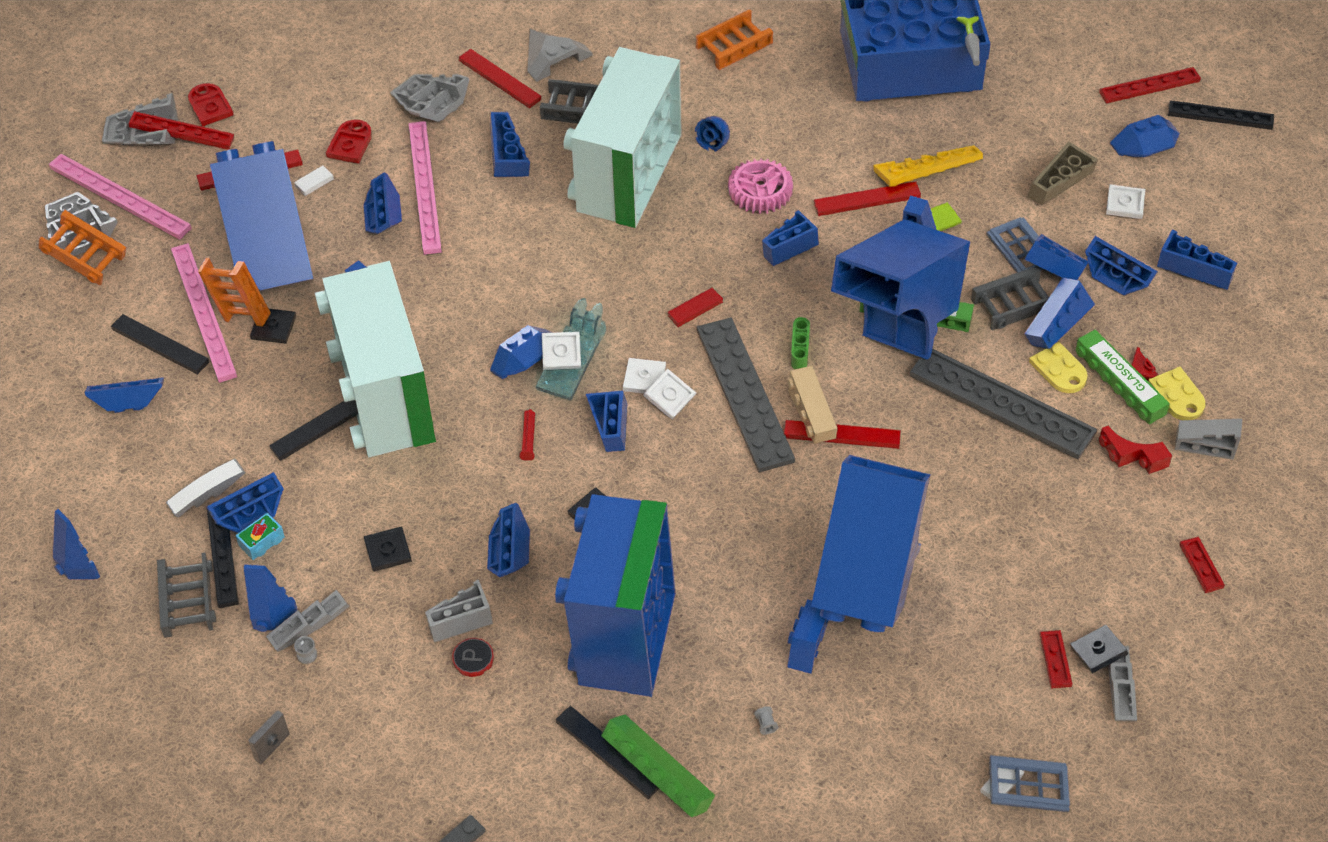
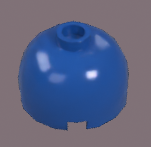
[695,116,730,151]

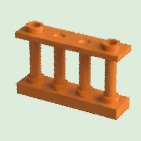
[696,9,773,70]
[39,210,126,285]
[198,258,271,326]

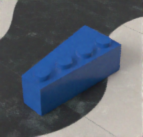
[1157,229,1237,290]

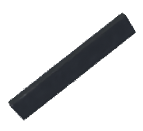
[1168,100,1274,130]
[111,314,209,375]
[269,400,358,461]
[207,509,239,608]
[556,705,659,799]

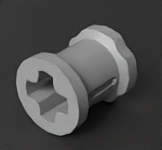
[754,706,778,735]

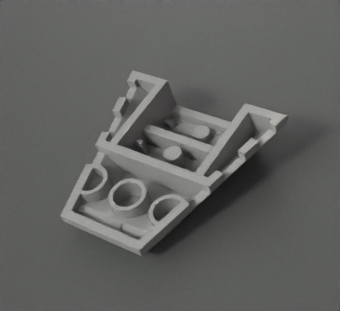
[102,93,178,146]
[45,192,118,256]

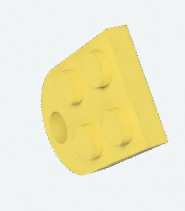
[1029,342,1087,393]
[1148,367,1205,420]

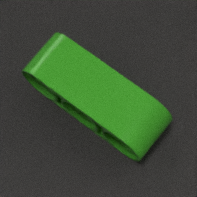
[791,317,810,369]

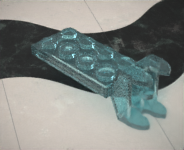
[536,298,606,401]

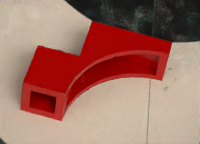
[1099,425,1172,474]

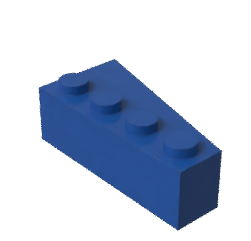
[490,112,530,177]
[1025,278,1095,349]

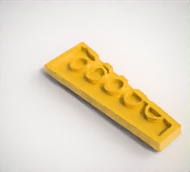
[873,145,983,186]

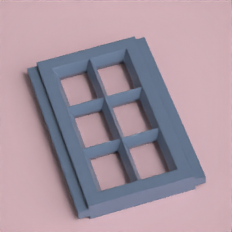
[987,217,1043,273]
[989,755,1070,812]

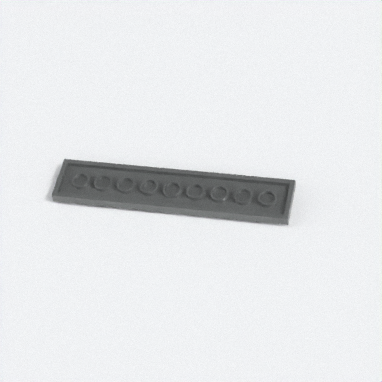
[697,317,795,473]
[910,348,1097,460]

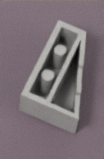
[1175,419,1242,460]
[425,580,493,642]

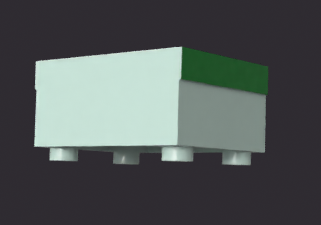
[564,47,681,228]
[315,261,436,458]

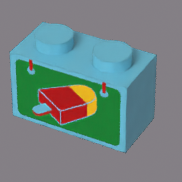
[235,513,285,560]

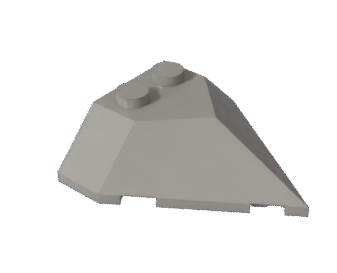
[527,29,593,82]

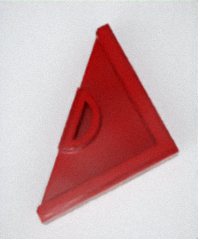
[1131,347,1159,381]

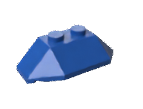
[1110,115,1180,157]
[364,172,402,234]
[1085,236,1158,295]
[490,325,552,379]
[85,377,164,413]
[207,472,284,533]
[487,503,530,577]

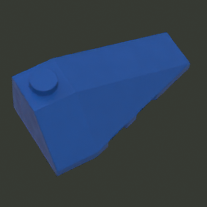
[53,509,100,579]
[244,565,298,632]

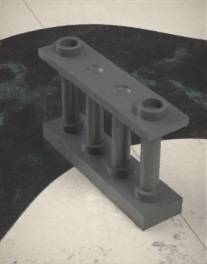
[540,79,599,124]
[971,266,1050,330]
[157,553,216,638]

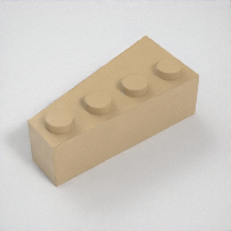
[787,366,837,444]

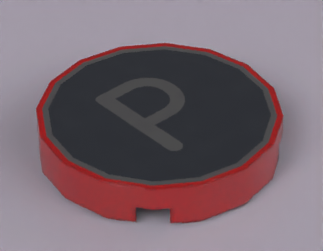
[452,638,494,677]

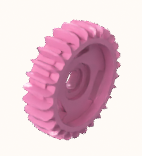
[728,158,793,214]

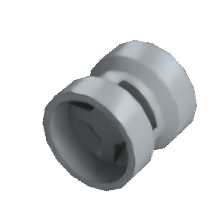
[294,636,317,664]

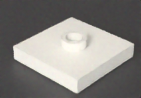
[1106,185,1145,219]
[542,332,581,370]
[623,358,666,394]
[643,369,696,419]

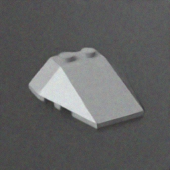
[390,74,469,122]

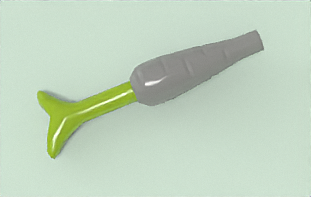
[956,16,980,66]

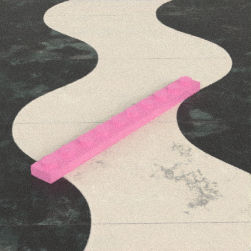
[409,121,442,255]
[49,154,192,240]
[171,243,237,383]

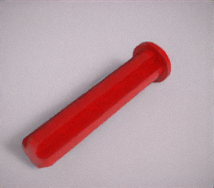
[519,409,535,461]

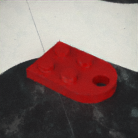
[188,83,234,127]
[326,119,372,164]

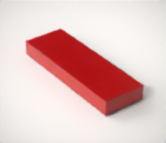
[668,287,723,327]
[1179,537,1225,593]
[1040,630,1073,689]

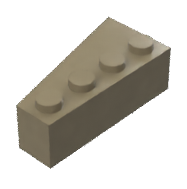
[1028,141,1098,205]

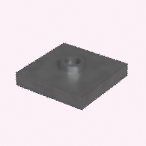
[248,710,290,764]

